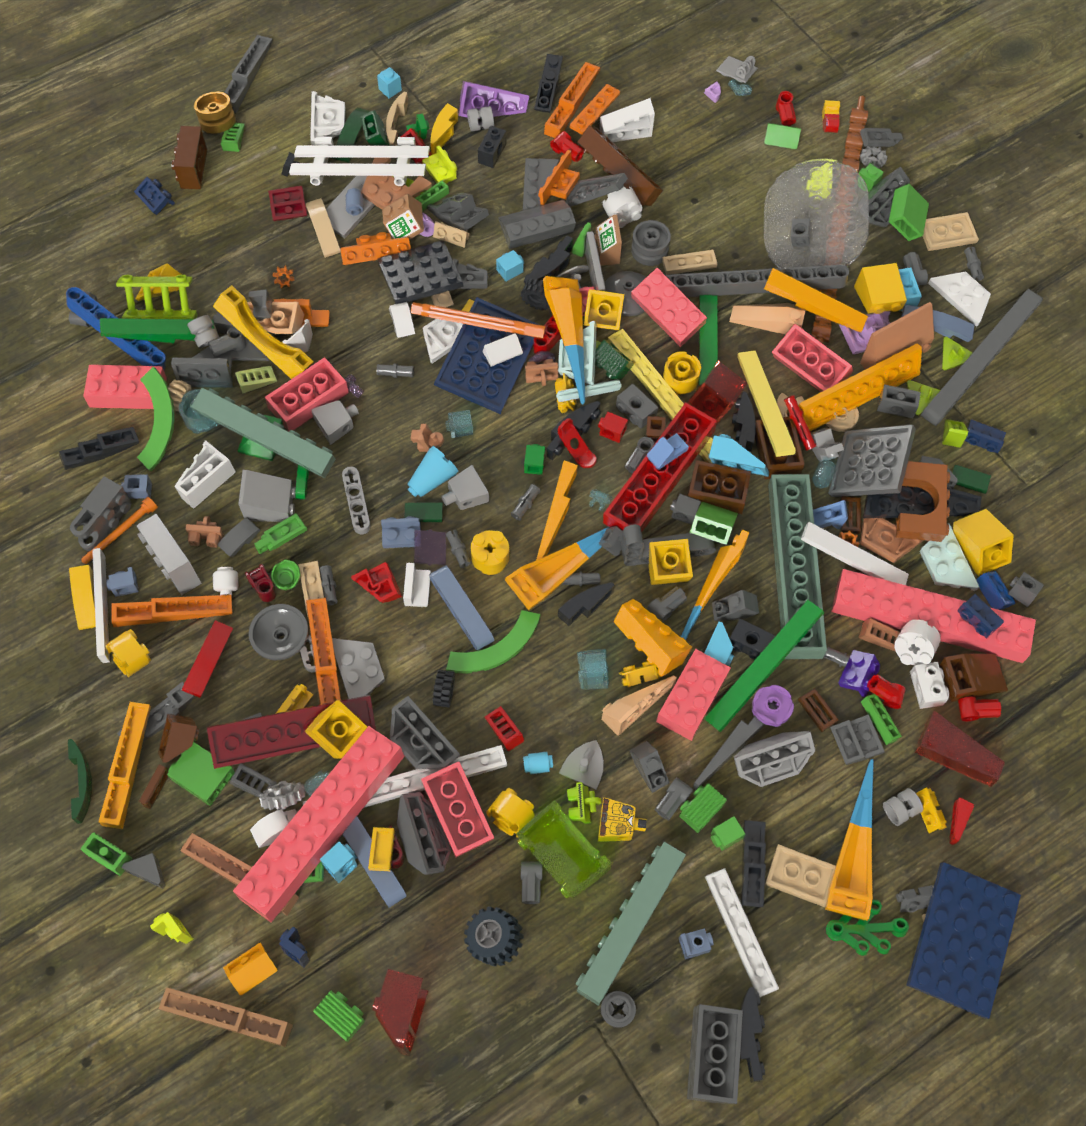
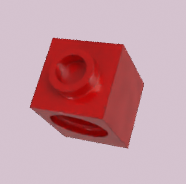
[598,412,628,443]

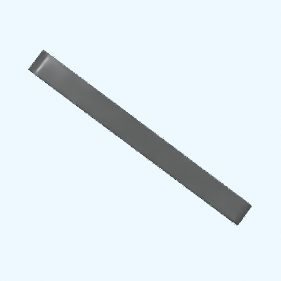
[665,265,849,297]
[921,288,1043,426]

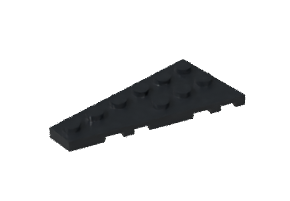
[863,486,982,518]

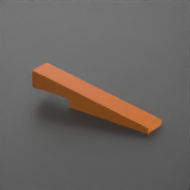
[544,62,600,138]
[112,595,232,627]
[306,598,341,705]

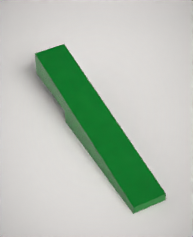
[99,318,214,343]

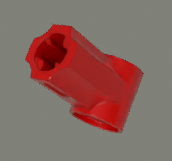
[776,91,796,126]
[550,131,584,162]
[867,675,906,709]
[958,697,1001,722]

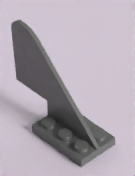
[171,331,275,388]

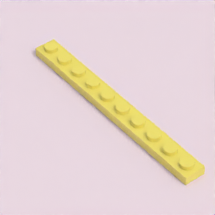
[608,329,713,463]

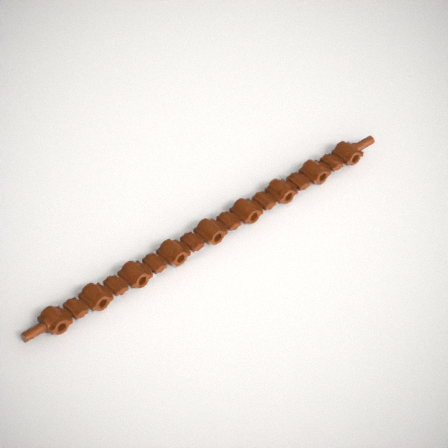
[811,96,868,344]

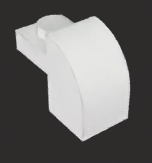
[389,302,415,338]
[250,809,297,848]

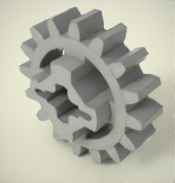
[259,781,306,810]

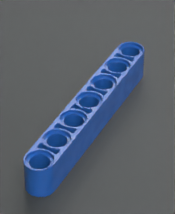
[66,287,166,371]

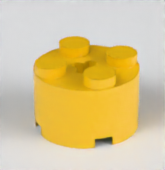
[663,352,701,395]
[471,531,509,575]
[105,629,151,677]
[486,788,535,838]

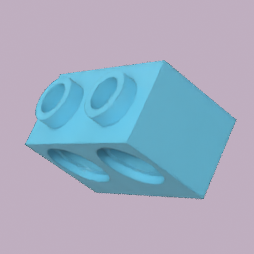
[899,268,922,311]
[320,842,358,883]

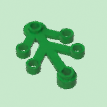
[826,900,909,956]

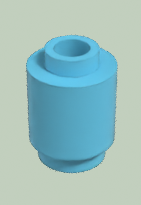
[523,752,553,774]

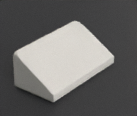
[483,333,523,366]

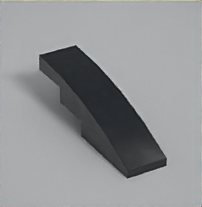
[59,427,139,470]
[742,820,766,907]

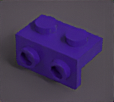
[838,650,880,697]

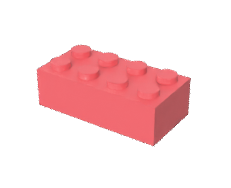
[631,268,707,347]
[772,324,853,392]
[265,357,349,432]
[84,365,167,409]
[656,649,731,741]
[421,762,494,857]

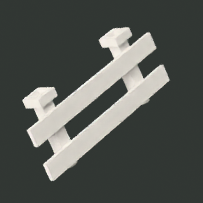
[289,137,430,186]

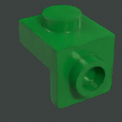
[406,114,429,139]

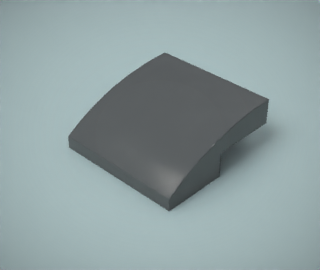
[830,714,885,765]

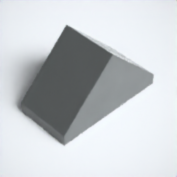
[121,853,165,889]

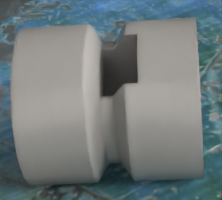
[467,106,494,132]
[187,315,220,348]
[883,788,923,826]

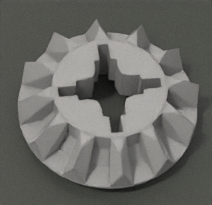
[860,147,887,168]

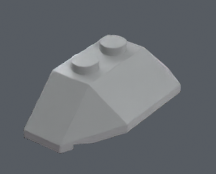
[734,731,815,787]

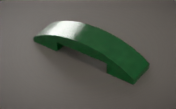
[333,107,371,163]
[68,739,92,824]

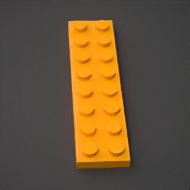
[799,343,922,431]

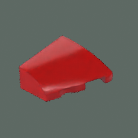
[351,562,402,603]

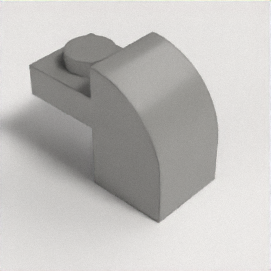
[811,428,844,462]

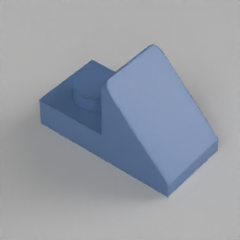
[647,433,689,470]
[813,500,848,530]

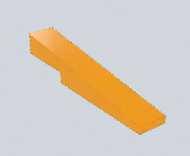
[764,268,868,333]
[536,460,578,560]
[99,702,151,829]

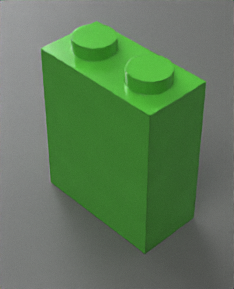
[889,184,929,241]
[690,502,738,545]
[167,742,235,806]

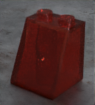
[687,361,747,425]

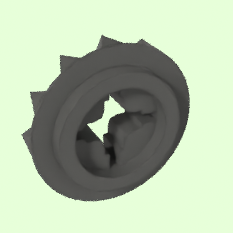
[601,991,636,1028]

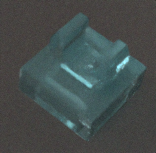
[589,489,612,511]

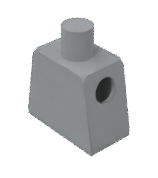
[311,400,359,445]
[441,465,489,510]

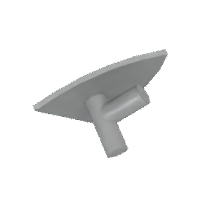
[557,265,589,288]
[559,740,603,790]

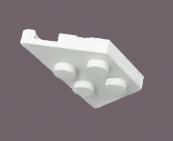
[311,91,345,146]
[928,272,991,327]
[423,319,463,364]

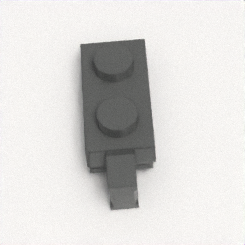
[860,128,903,147]

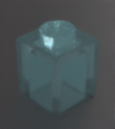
[445,410,473,438]

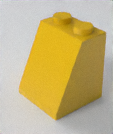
[854,263,907,314]
[953,509,1014,576]

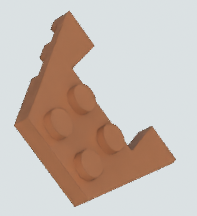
[361,158,432,209]
[860,518,924,563]

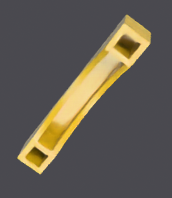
[213,285,314,379]

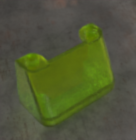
[517,800,611,899]

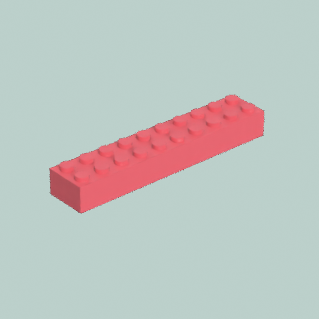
[831,569,1036,663]
[233,726,404,923]

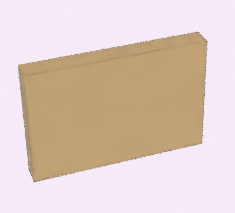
[923,212,979,251]
[765,844,836,907]

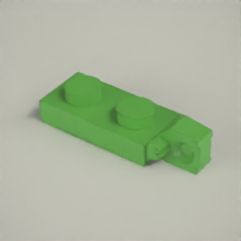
[254,513,307,554]

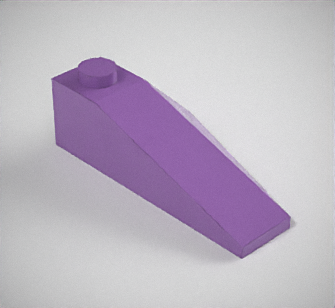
[459,81,529,119]

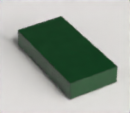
[952,465,991,494]
[404,503,443,522]

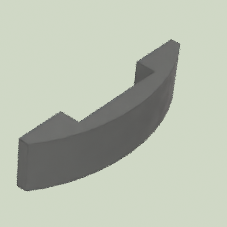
[117,682,195,742]

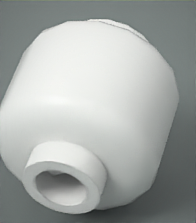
[213,567,239,595]

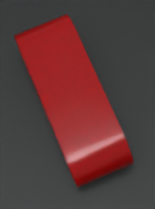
[533,316,562,356]

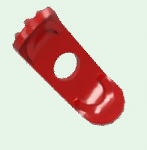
[557,418,597,468]

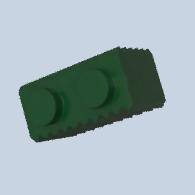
[361,111,389,146]
[595,340,634,380]

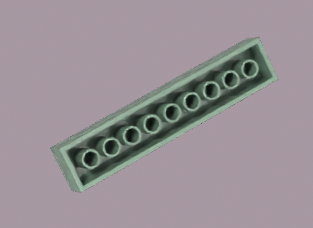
[768,474,827,659]

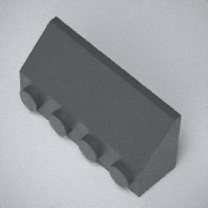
[498,200,576,249]
[687,1004,743,1104]

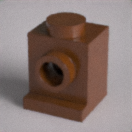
[646,416,666,444]

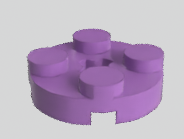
[752,685,794,727]

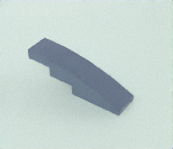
[902,305,974,342]

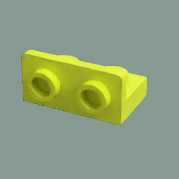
[422,145,457,184]
[150,912,193,944]

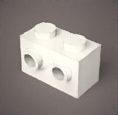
[910,662,949,709]

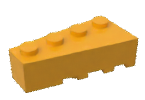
[614,599,692,677]

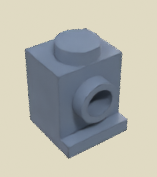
[121,474,152,499]
[106,567,139,597]
[679,928,714,959]

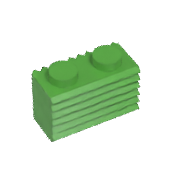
[679,783,727,833]
[81,832,132,876]
[313,991,365,1042]

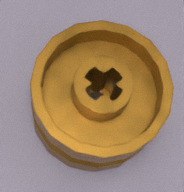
[194,92,236,134]

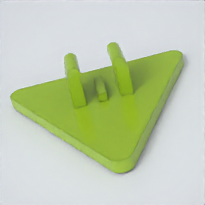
[942,337,972,370]
[907,380,940,415]

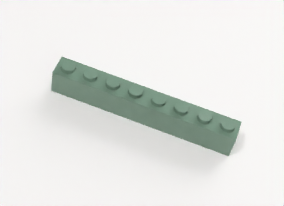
[191,388,336,478]
[576,842,686,1006]

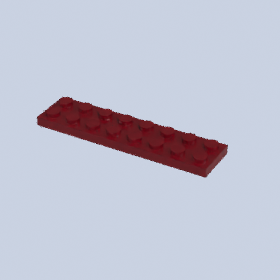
[206,695,376,769]

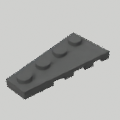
[523,158,559,210]
[564,173,628,207]

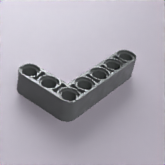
[621,524,716,566]

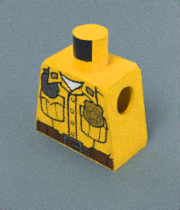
[598,798,647,842]

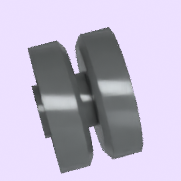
[631,220,671,266]

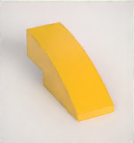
[431,103,458,155]
[69,565,96,630]

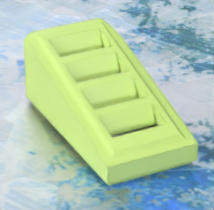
[235,366,277,393]

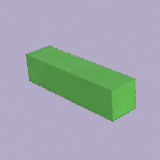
[415,180,449,211]
[861,694,902,745]

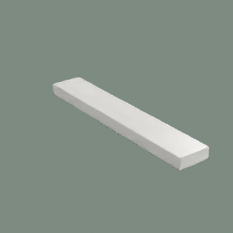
[801,522,909,585]
[93,548,110,663]
[705,868,779,997]

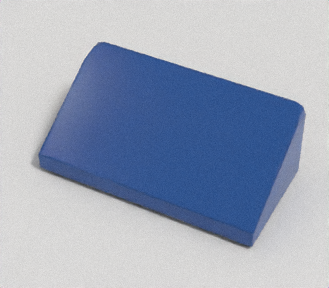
[976,571,1015,610]

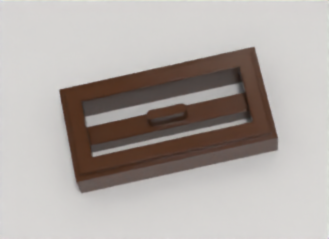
[840,496,861,534]
[798,688,839,732]
[139,764,169,809]

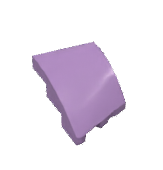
[839,311,890,354]

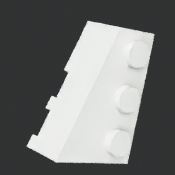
[600,98,655,142]
[175,440,235,509]

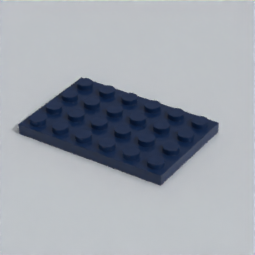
[434,297,539,414]
[907,862,1021,1019]

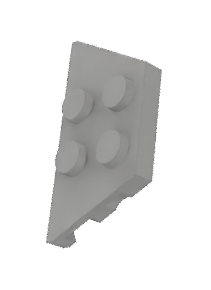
[332,638,385,699]

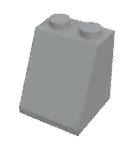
[239,470,296,522]

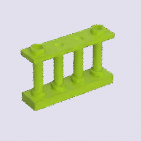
[116,275,197,319]

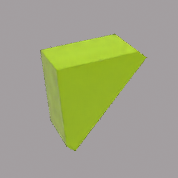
[942,419,969,448]

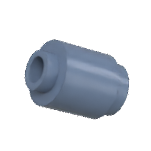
[346,188,363,216]

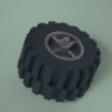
[464,907,524,966]

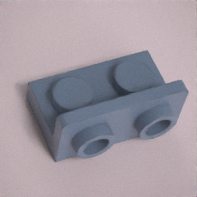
[381,516,421,548]

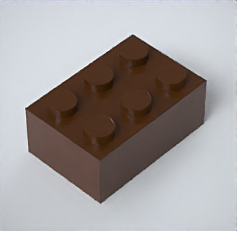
[172,126,208,189]
[755,417,805,480]
[688,460,751,514]

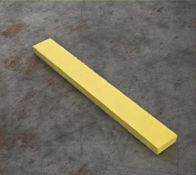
[738,351,796,457]

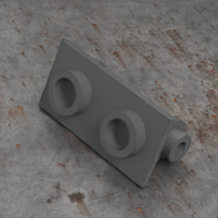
[896,885,934,913]

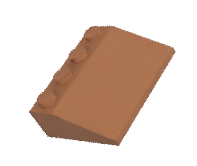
[860,302,934,370]

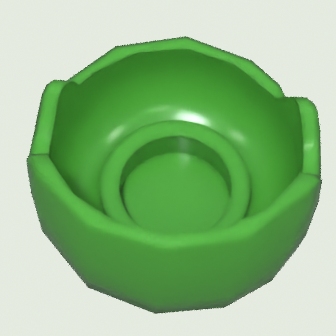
[271,560,301,590]

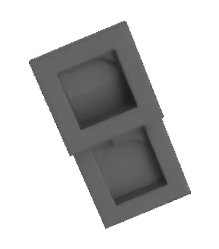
[218,518,260,558]

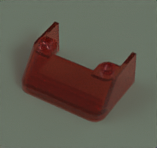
[372,969,429,1056]

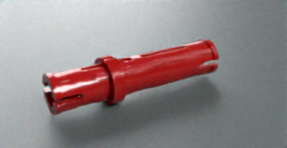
[784,395,816,450]

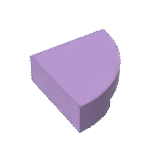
[704,82,721,103]

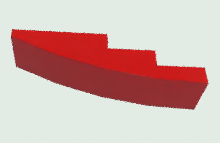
[182,620,233,698]

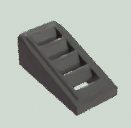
[230,763,277,798]

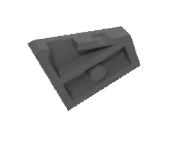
[453,259,488,289]

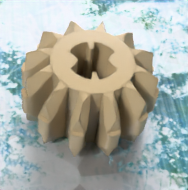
[168,379,192,411]

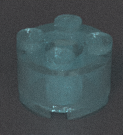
[179,389,218,434]
[577,649,609,690]

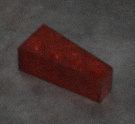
[915,711,1005,787]

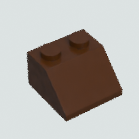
[158,713,199,763]

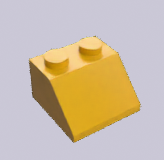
[584,289,624,330]
[649,539,693,585]
[304,700,367,759]

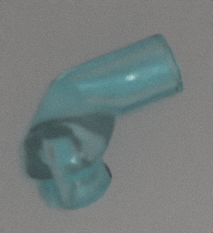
[728,79,752,96]

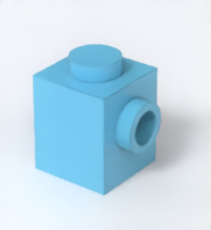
[377,67,402,99]
[496,250,524,281]

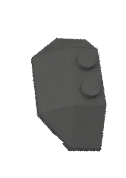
[858,167,910,227]
[390,696,460,769]
[397,792,451,875]

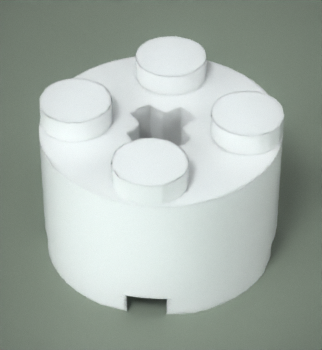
[603,187,642,228]
[895,620,941,665]

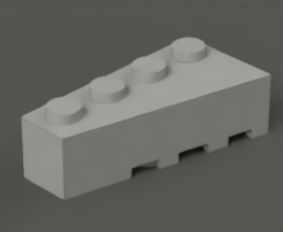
[136,514,202,596]

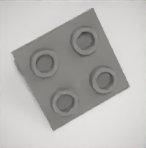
[716,56,758,83]

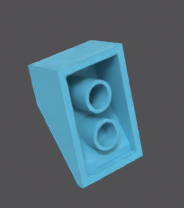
[709,434,769,476]

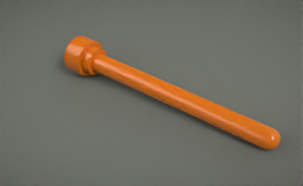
[82,497,158,564]

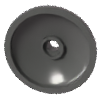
[604,271,646,316]
[249,604,308,660]

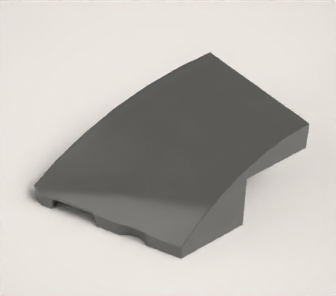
[427,192,489,231]

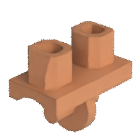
[525,359,558,386]
[411,424,444,452]
[186,516,224,548]

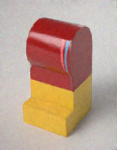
[822,100,840,133]

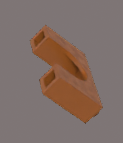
[896,461,950,542]

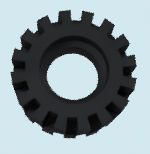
[521,279,550,310]
[433,670,455,708]

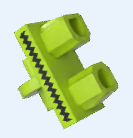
[567,782,602,824]

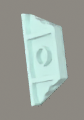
[558,321,597,385]
[920,524,979,591]

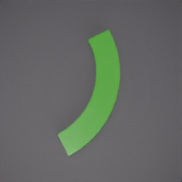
[137,367,174,471]
[446,610,540,674]

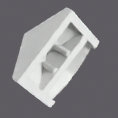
[282,319,313,353]

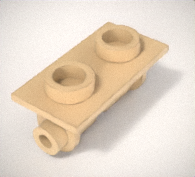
[433,221,470,248]

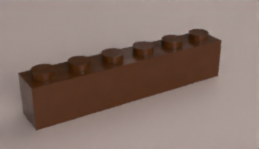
[578,125,663,206]

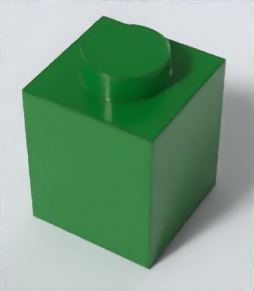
[524,444,545,475]

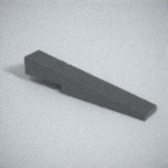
[224,35,273,114]
[693,701,778,790]

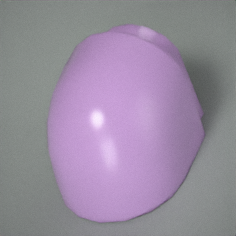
[420,213,435,237]

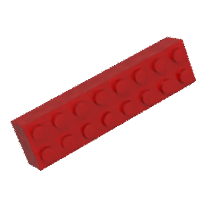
[603,402,717,532]

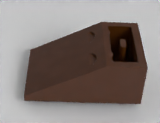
[939,654,1008,702]

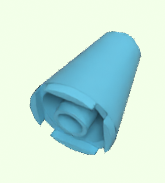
[407,446,459,497]

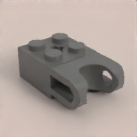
[70,476,132,551]

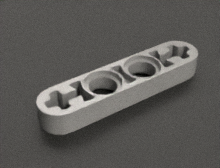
[342,467,370,535]

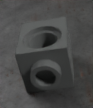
[790,218,811,247]
[670,494,701,525]
[1008,572,1044,607]

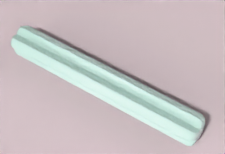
[556,380,622,402]

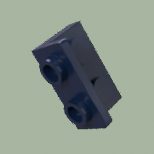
[134,177,175,215]
[965,419,1006,453]
[957,594,1005,639]
[279,927,309,968]

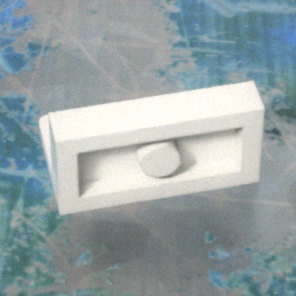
[403,563,431,607]

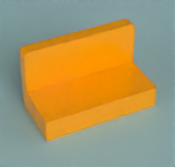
[223,942,277,995]

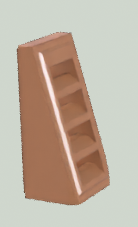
[859,618,900,652]

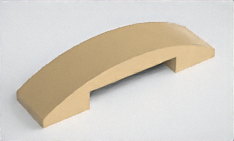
[386,92,408,146]
[305,198,341,258]

